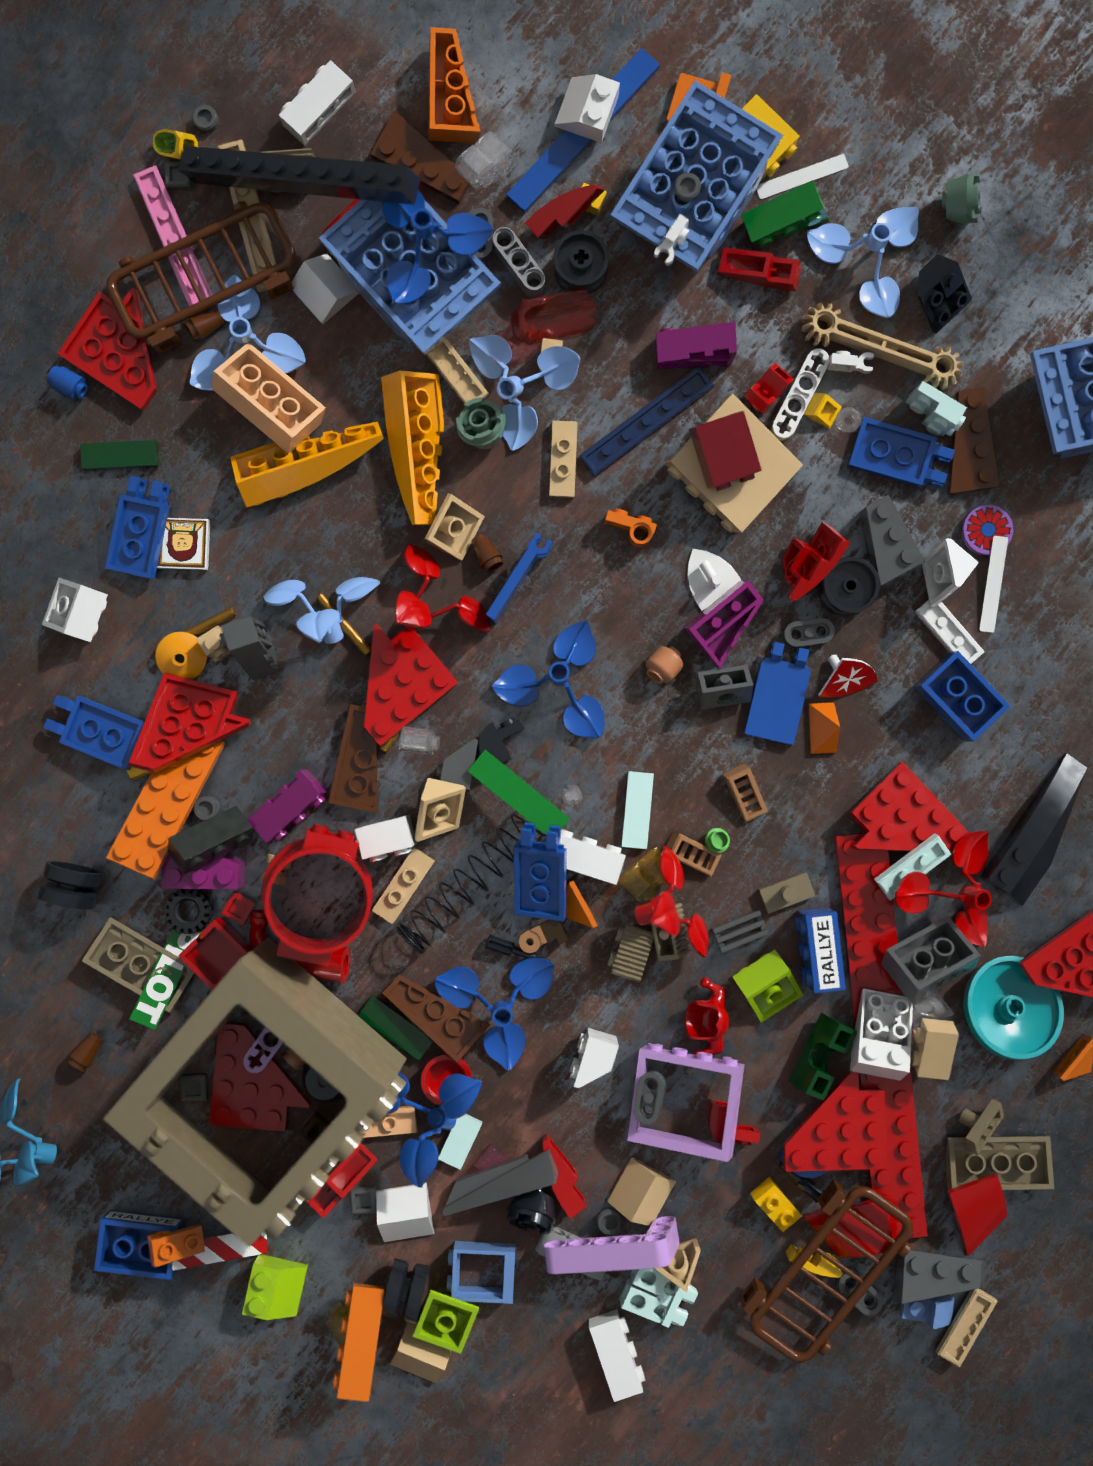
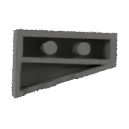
[860,494,925,586]

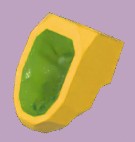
[152,129,198,159]

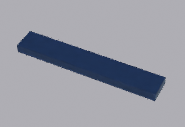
[579,366,714,477]

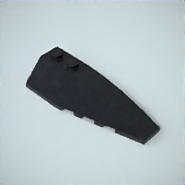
[980,753,1087,906]

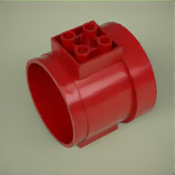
[261,824,373,967]

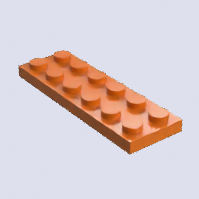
[106,740,225,880]

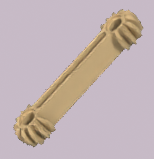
[801,303,963,390]

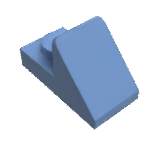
[900,1296,955,1330]

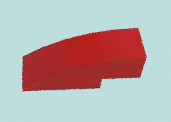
[525,184,604,239]
[718,248,801,292]
[543,1133,586,1219]
[304,1142,378,1219]

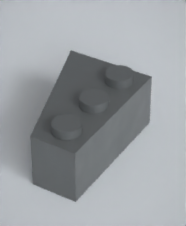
[220,616,281,680]
[893,1250,982,1304]

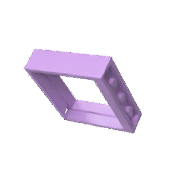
[627,1043,745,1162]

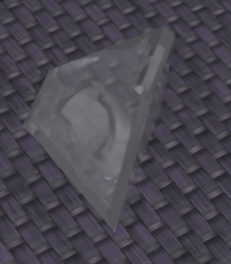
[912,991,954,1030]

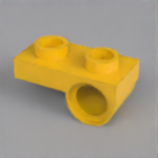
[750,1177,802,1232]

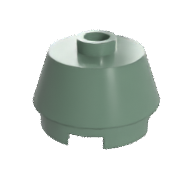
[942,173,981,226]
[456,398,506,449]

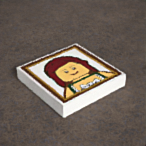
[157,518,210,571]

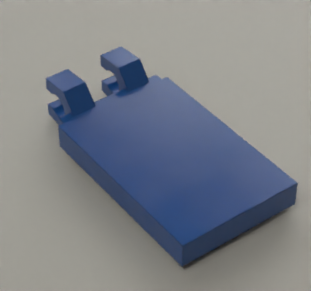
[848,417,955,487]
[105,476,170,579]
[486,532,552,624]
[743,642,811,745]
[43,695,145,770]
[514,822,567,921]

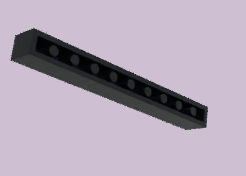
[179,146,420,205]

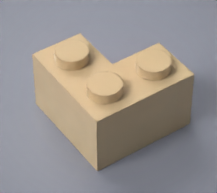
[910,1018,959,1080]

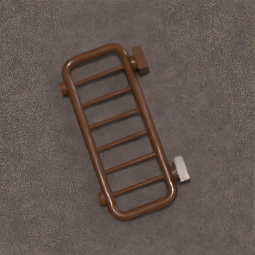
[106,201,296,354]
[740,1179,913,1363]

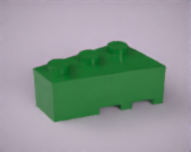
[741,180,829,248]

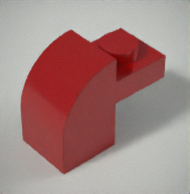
[744,363,794,414]
[707,1099,760,1146]

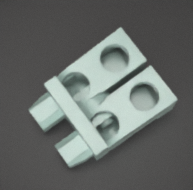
[619,1268,698,1328]

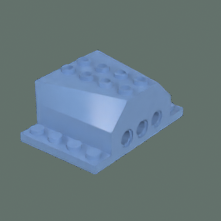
[610,80,783,272]
[319,200,501,356]
[1030,337,1093,459]

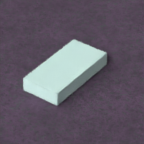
[438,1114,482,1170]

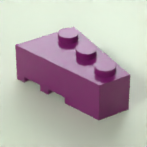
[247,770,328,843]

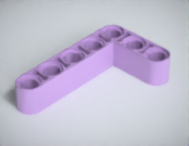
[543,1216,680,1274]

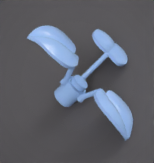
[807,207,919,318]
[190,275,306,391]
[469,335,580,450]
[263,577,380,644]

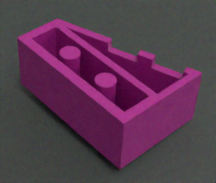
[654,321,737,369]
[683,580,764,668]
[161,854,245,889]

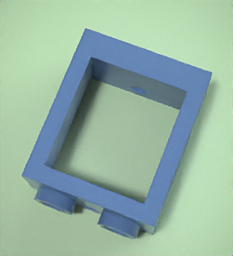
[447,1241,516,1304]

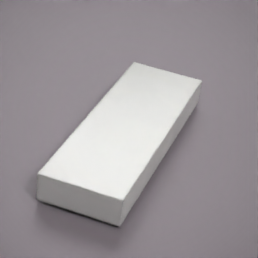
[915,600,984,664]

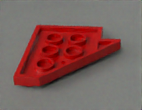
[57,287,158,411]
[364,624,458,747]
[129,673,251,773]
[848,761,969,853]
[1018,909,1093,998]
[209,1022,311,1132]
[783,1070,887,1172]

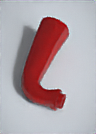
[249,909,351,984]

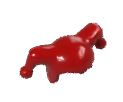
[685,977,729,1055]

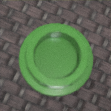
[705,828,730,854]

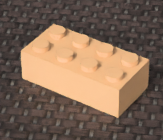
[211,342,326,454]

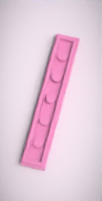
[133,165,212,306]

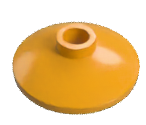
[155,632,207,680]

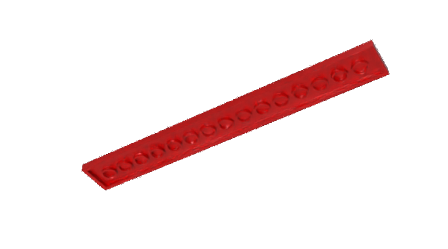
[834,833,928,1239]

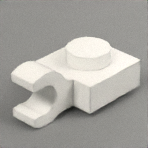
[654,214,690,266]
[827,351,874,374]

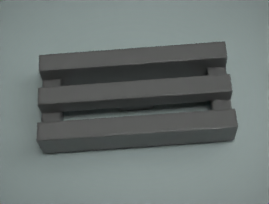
[712,910,769,953]

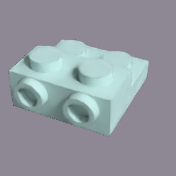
[905,381,967,436]

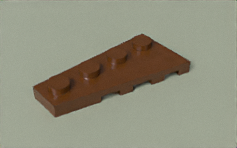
[370,110,471,204]
[948,387,1000,495]
[328,704,378,814]
[381,974,491,1064]

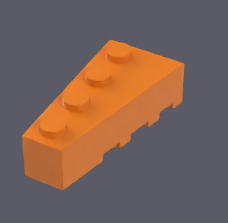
[428,27,480,144]
[333,1283,385,1402]

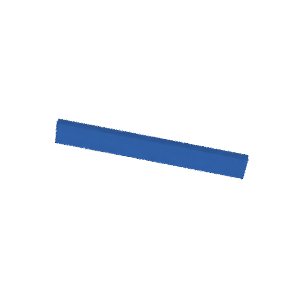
[506,48,660,214]

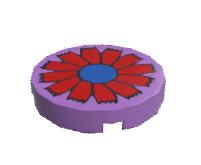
[961,505,1014,555]

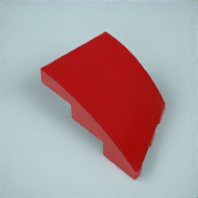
[782,522,851,601]
[947,1173,1007,1256]
[803,1200,893,1258]

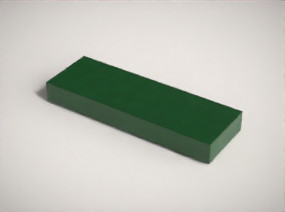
[80,440,159,470]
[358,994,432,1061]

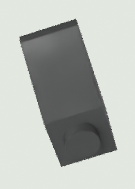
[436,739,479,790]

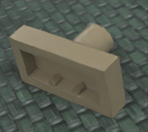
[758,872,815,914]
[959,1099,1004,1156]

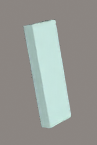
[621,771,654,849]
[874,833,951,901]

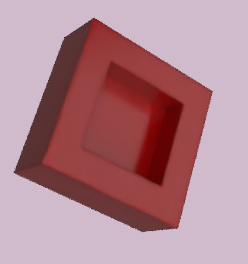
[221,891,257,926]

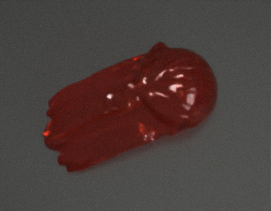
[510,290,597,346]

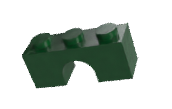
[788,1013,857,1101]

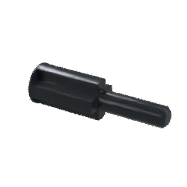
[485,934,537,959]
[779,1162,824,1203]

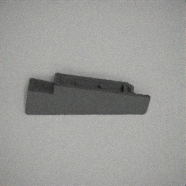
[443,1149,559,1216]

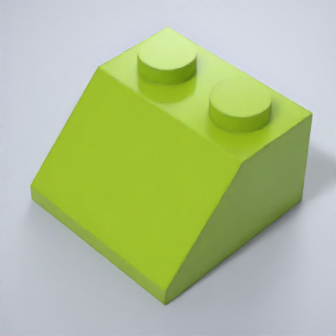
[733,949,804,1023]
[242,1254,308,1320]
[413,1290,479,1354]

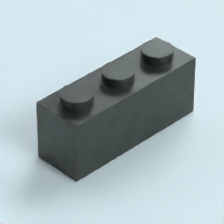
[168,806,253,875]

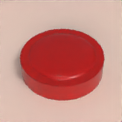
[421,1053,472,1105]

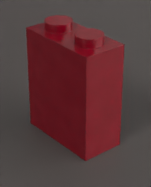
[689,410,762,491]

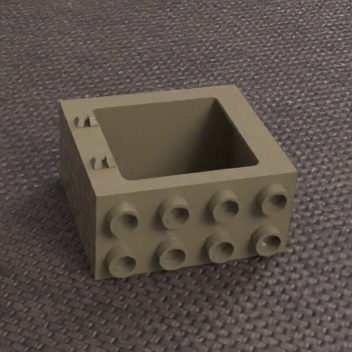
[103,937,407,1247]

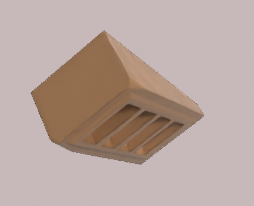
[723,764,768,822]
[666,831,722,877]

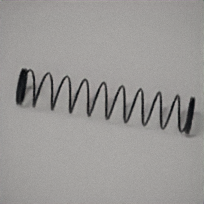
[395,814,546,954]

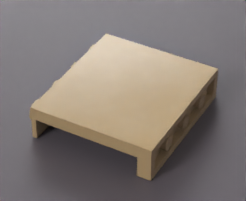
[665,393,803,533]

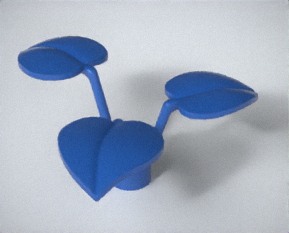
[382,191,493,304]
[492,621,605,738]
[435,958,554,1071]
[387,1072,482,1188]

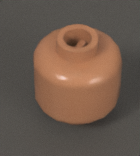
[646,646,683,684]

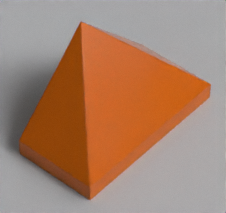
[808,703,840,754]
[566,879,598,928]
[1052,1034,1093,1081]

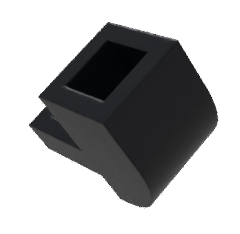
[479,718,525,763]

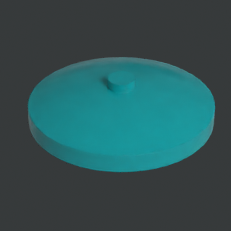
[963,956,1064,1060]

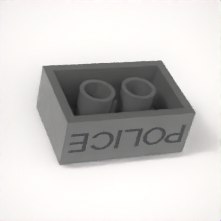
[881,916,981,1004]

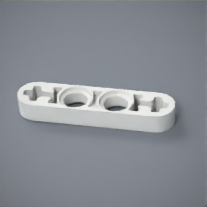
[771,349,830,441]

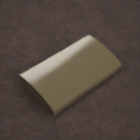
[82,917,195,1013]
[946,1136,1054,1190]

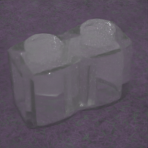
[455,130,513,190]
[399,726,440,755]

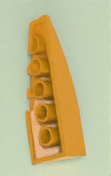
[381,370,444,525]
[230,422,384,508]

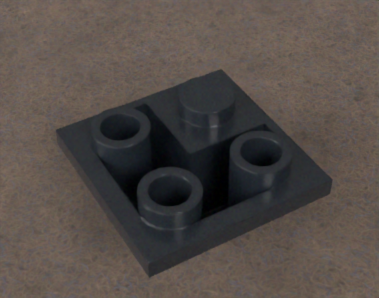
[917,254,972,334]

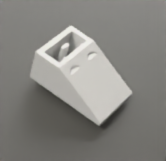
[850,988,913,1081]

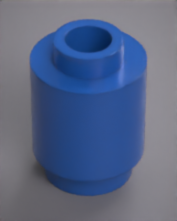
[47,366,88,401]

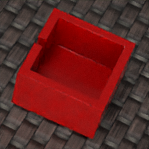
[178,917,253,991]

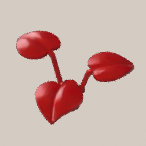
[395,545,491,632]
[895,831,992,947]
[635,846,709,958]

